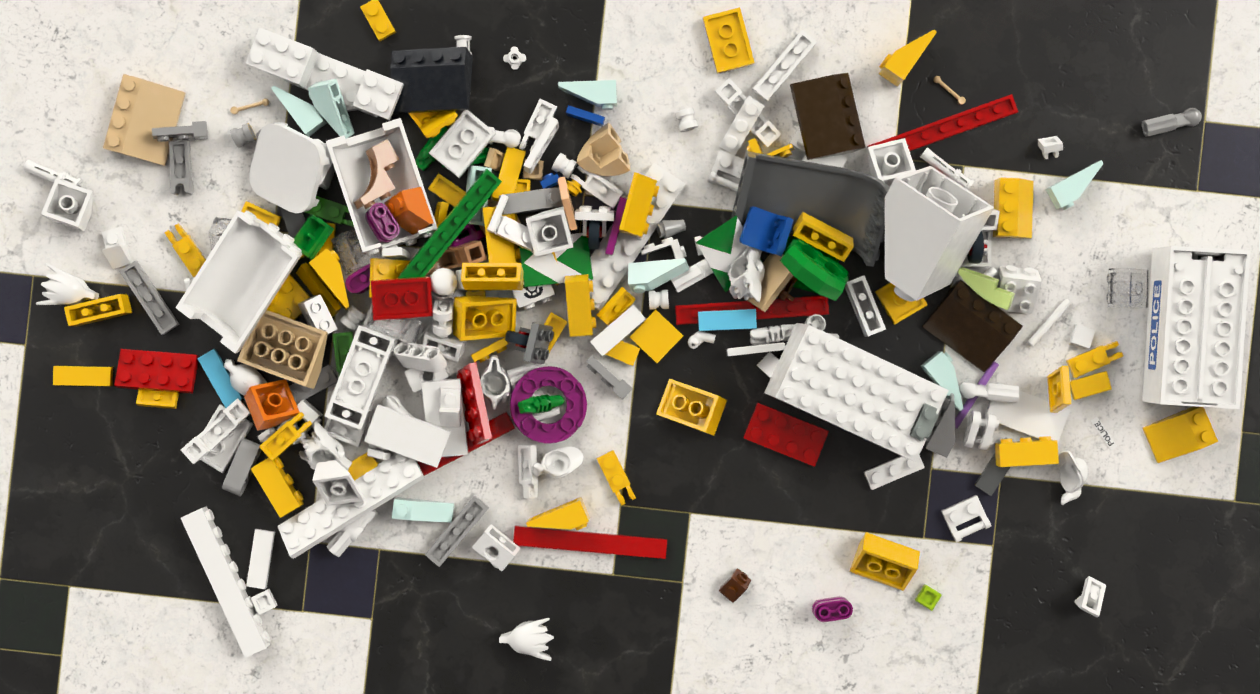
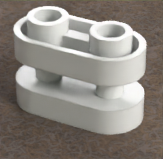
[433,299,454,338]
[963,410,999,451]

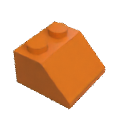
[384,187,434,235]
[244,379,300,431]

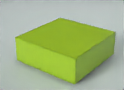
[915,584,942,611]

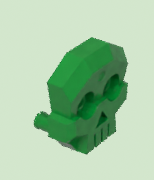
[780,237,850,301]

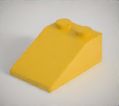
[879,30,937,87]
[309,248,349,310]
[453,296,517,341]
[656,379,727,436]
[1142,406,1218,463]
[526,497,590,531]

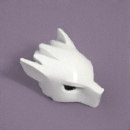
[728,246,765,302]
[36,263,99,305]
[480,355,512,409]
[299,422,352,471]
[499,618,554,661]

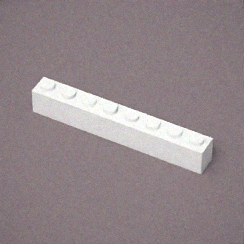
[181,506,270,658]

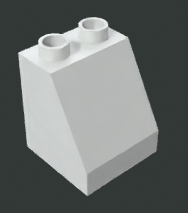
[885,166,994,301]

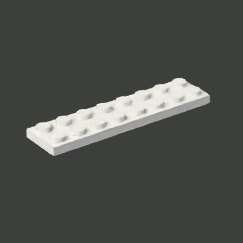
[589,163,685,311]
[278,453,425,559]

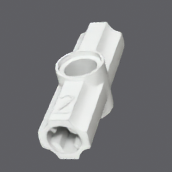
[326,510,377,557]

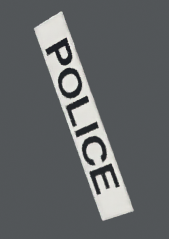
[1091,417,1117,450]

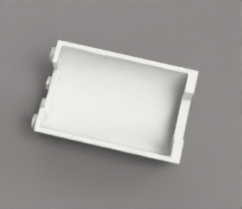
[326,118,437,256]
[176,211,302,353]

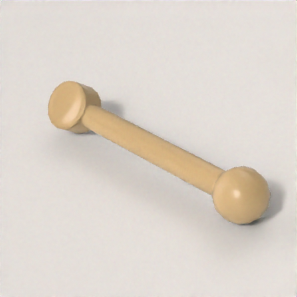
[933,76,966,105]
[230,98,269,114]

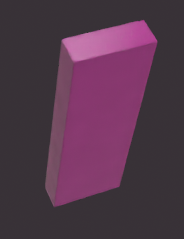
[605,197,627,256]

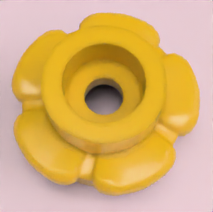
[566,179,582,197]

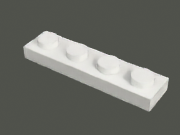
[752,30,817,102]

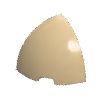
[576,122,630,176]

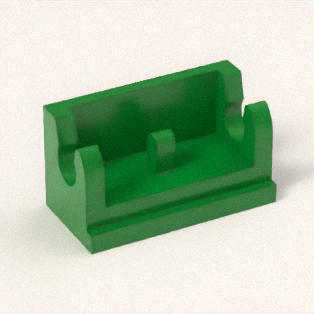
[293,214,334,260]

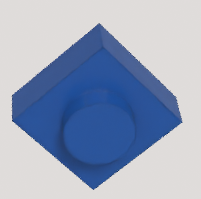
[540,173,559,189]

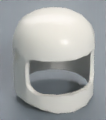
[430,268,457,300]

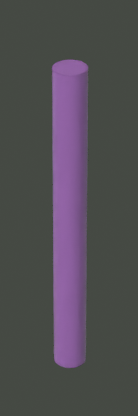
[955,361,999,429]

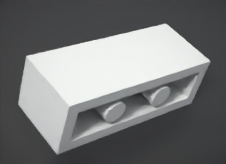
[845,275,886,337]

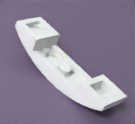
[715,78,781,147]
[181,398,250,464]

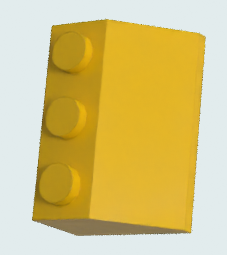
[619,172,659,238]
[993,178,1034,239]
[483,207,521,263]
[850,532,920,591]

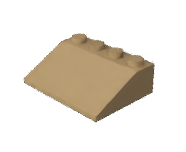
[103,74,186,166]
[237,310,328,389]

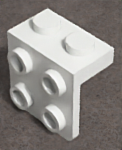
[995,265,1041,314]

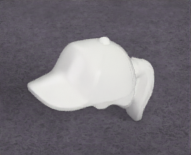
[224,359,267,396]
[532,446,584,479]
[1058,451,1088,505]

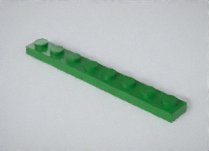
[396,169,502,279]

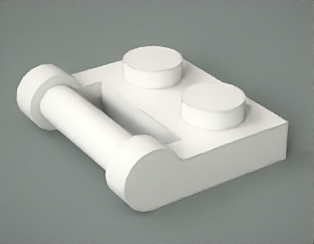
[707,150,744,192]
[941,495,991,543]

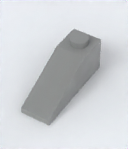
[499,188,563,215]

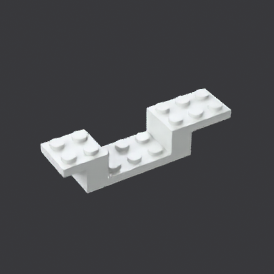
[246,28,404,120]
[324,302,408,447]

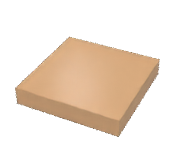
[558,176,577,230]

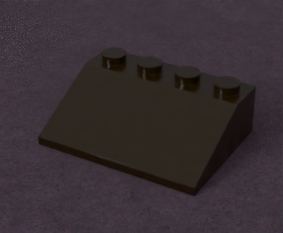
[790,73,866,160]
[922,280,1023,372]

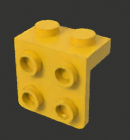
[408,111,458,138]
[747,138,795,158]

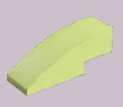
[958,267,1015,310]

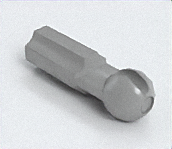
[1142,108,1202,137]

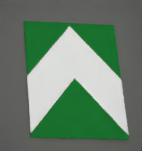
[696,215,763,292]
[519,233,593,287]

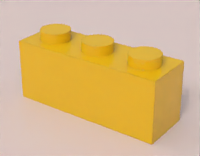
[793,212,854,262]
[461,263,524,290]
[565,274,596,337]
[64,294,132,327]
[995,436,1059,467]
[250,457,304,518]

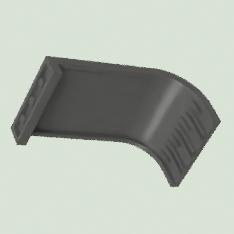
[731,151,890,267]

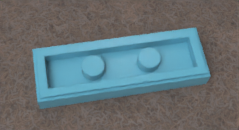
[698,309,757,331]
[197,349,244,408]

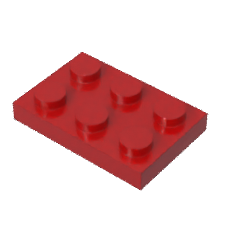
[371,277,433,320]

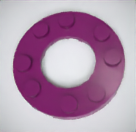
[510,366,587,443]

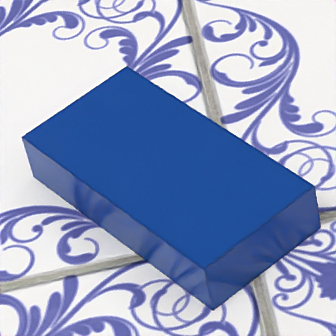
[566,105,605,127]

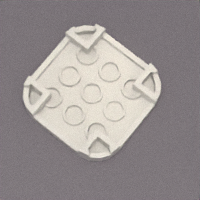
[249,122,330,214]

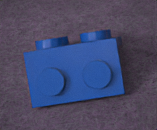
[739,206,794,257]

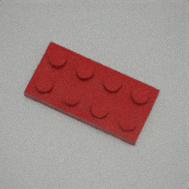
[114,349,199,394]
[457,362,492,446]
[743,403,829,467]

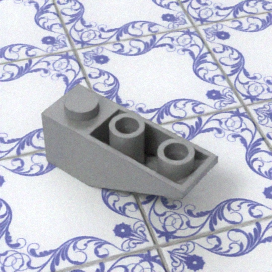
[925,393,956,458]

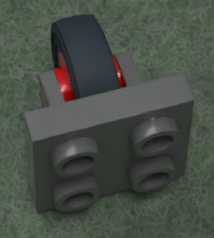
[505,322,554,364]

